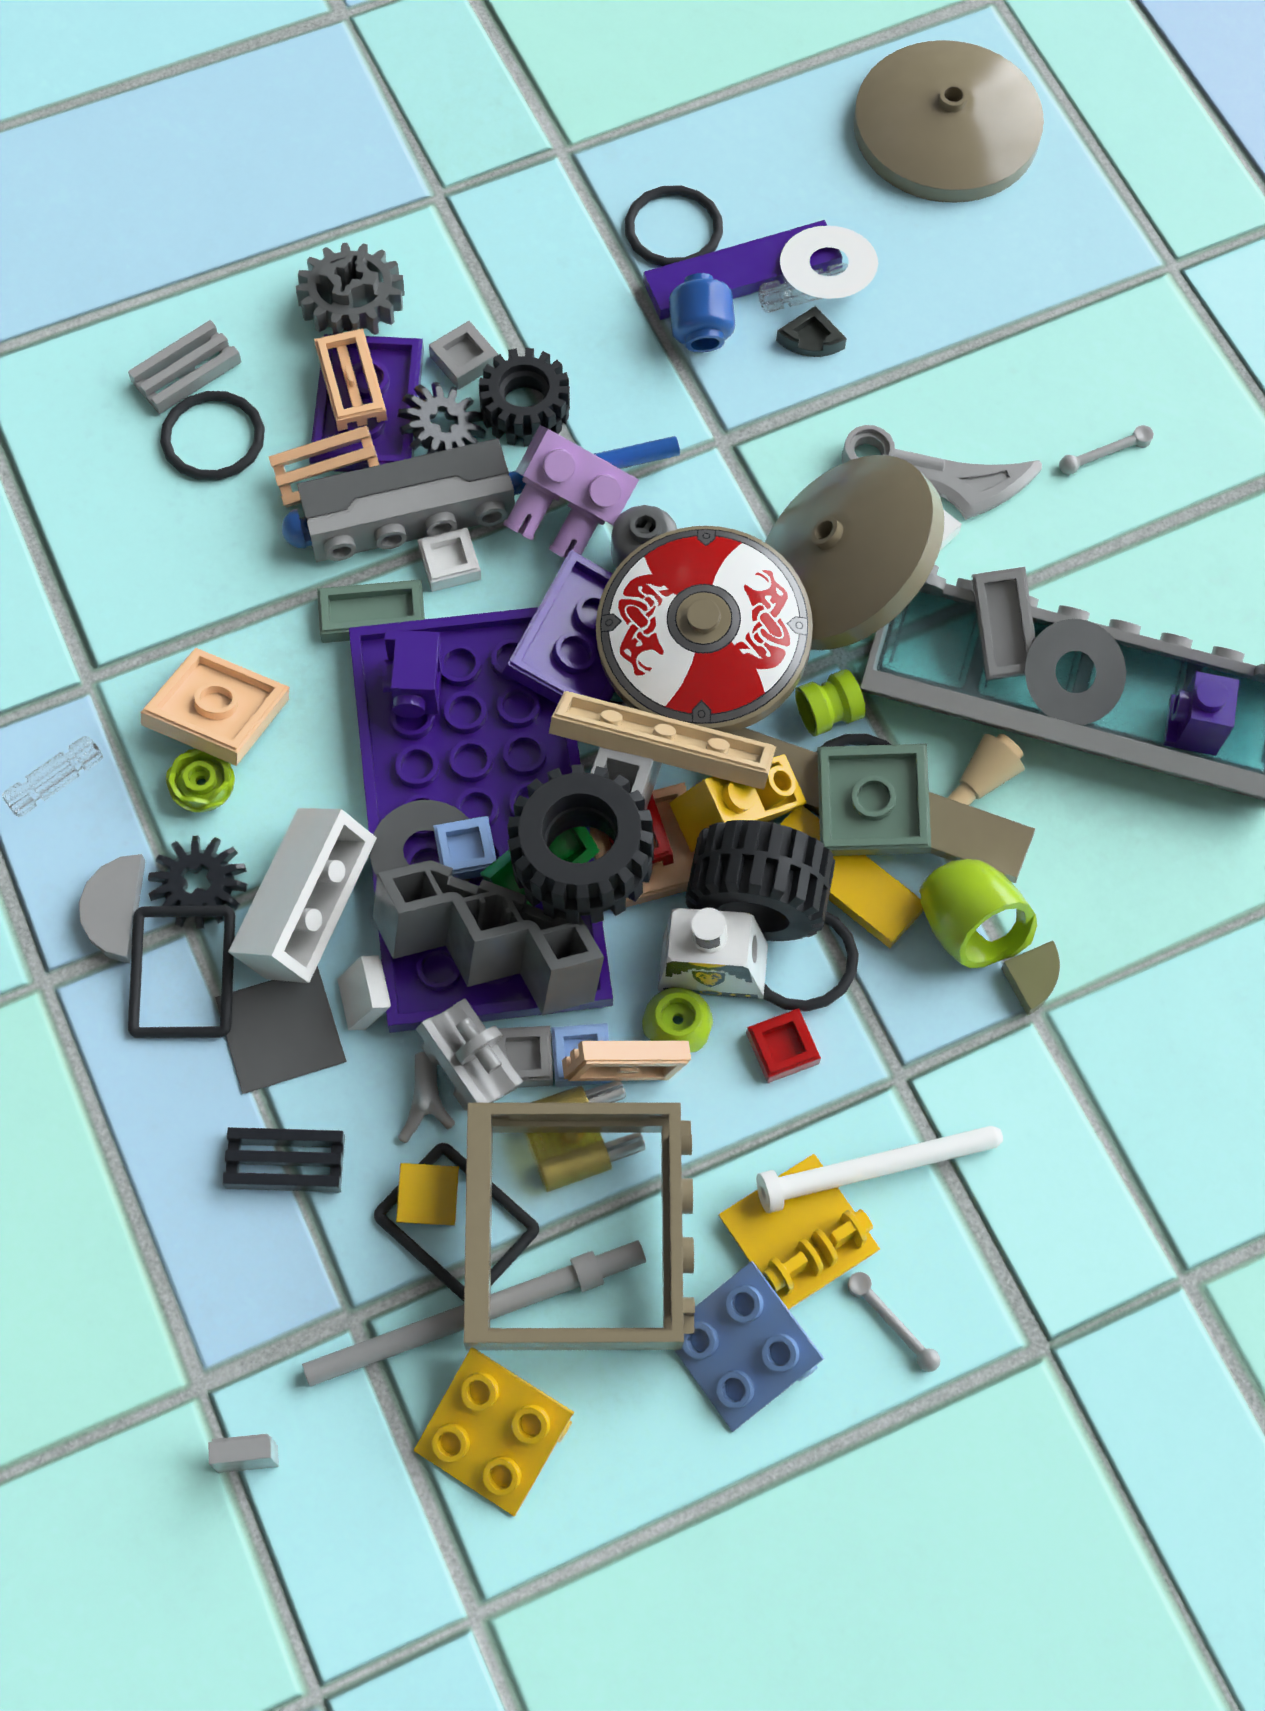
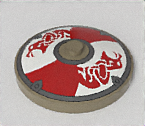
[596,526,813,733]

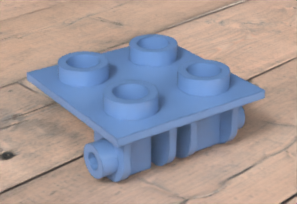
[674,1261,825,1432]

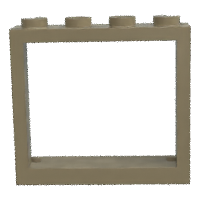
[464,1103,695,1351]

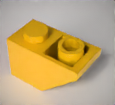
[669,754,807,852]

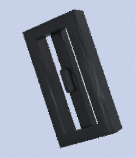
[222,1127,345,1192]

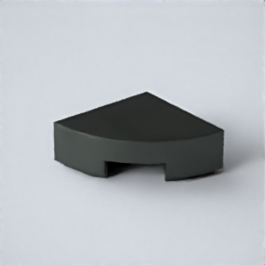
[776,306,847,357]

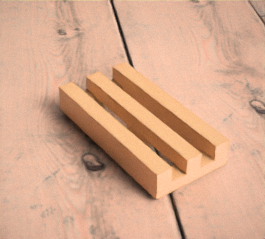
[314,328,387,431]
[268,426,380,508]
[562,1041,691,1081]

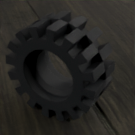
[479,348,570,447]

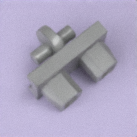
[416,998,523,1110]

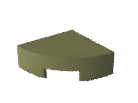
[1001,940,1060,1016]

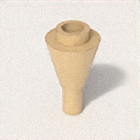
[947,734,1025,805]

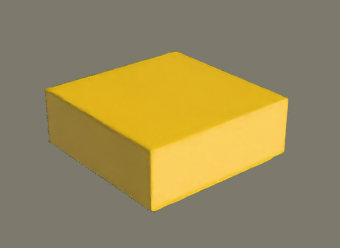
[396,1163,459,1226]

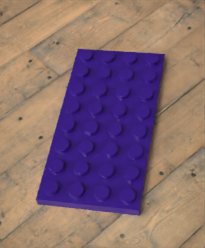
[349,607,613,1033]

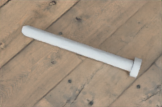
[756,1126,1003,1213]

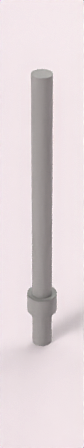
[302,1240,646,1387]

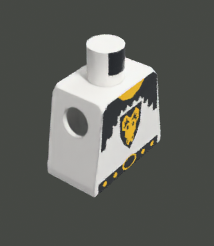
[658,908,768,999]

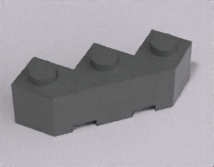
[373,860,604,1015]

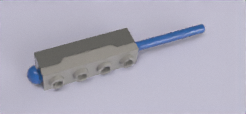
[282,436,680,562]

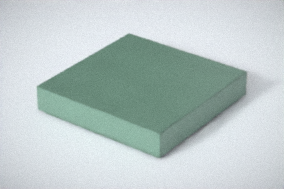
[817,744,931,856]

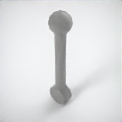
[1059,425,1154,475]
[847,1272,941,1372]

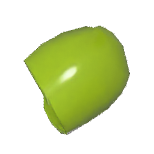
[919,859,1037,968]

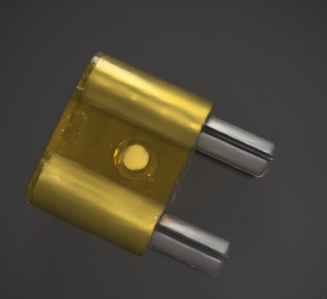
[524,1081,646,1193]

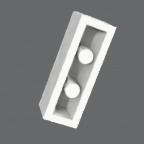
[228,808,377,983]

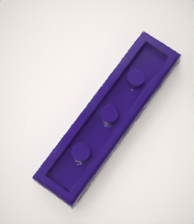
[643,220,843,320]

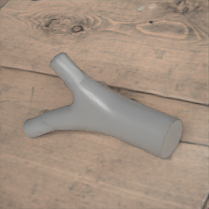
[398,1052,455,1143]

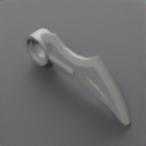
[842,425,1042,520]

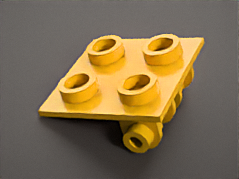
[718,1154,880,1310]
[413,1347,574,1517]

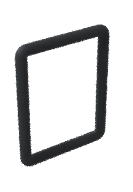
[128,905,236,1038]
[374,1143,539,1301]

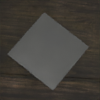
[215,966,347,1094]

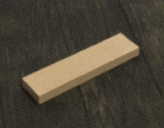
[549,691,776,790]

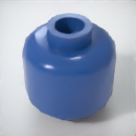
[669,273,735,353]

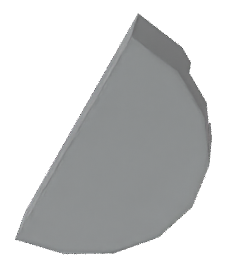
[79,854,145,964]

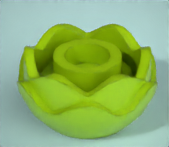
[166,749,235,813]
[642,987,713,1052]

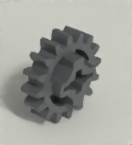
[296,243,405,335]

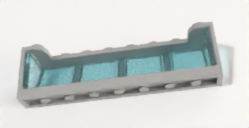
[860,565,1265,801]

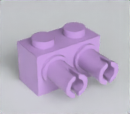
[503,425,639,558]

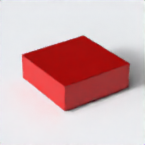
[746,1008,821,1083]

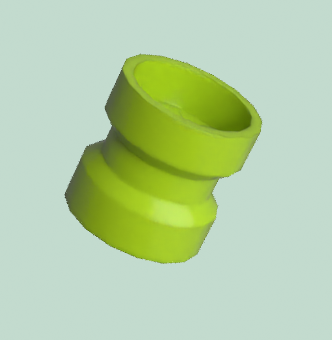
[795,669,866,737]

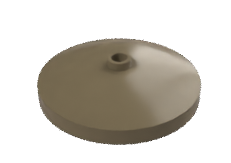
[854,40,1044,203]
[765,455,944,650]

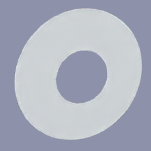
[780,226,878,299]

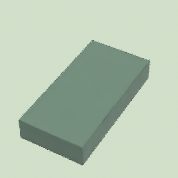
[317,580,425,643]

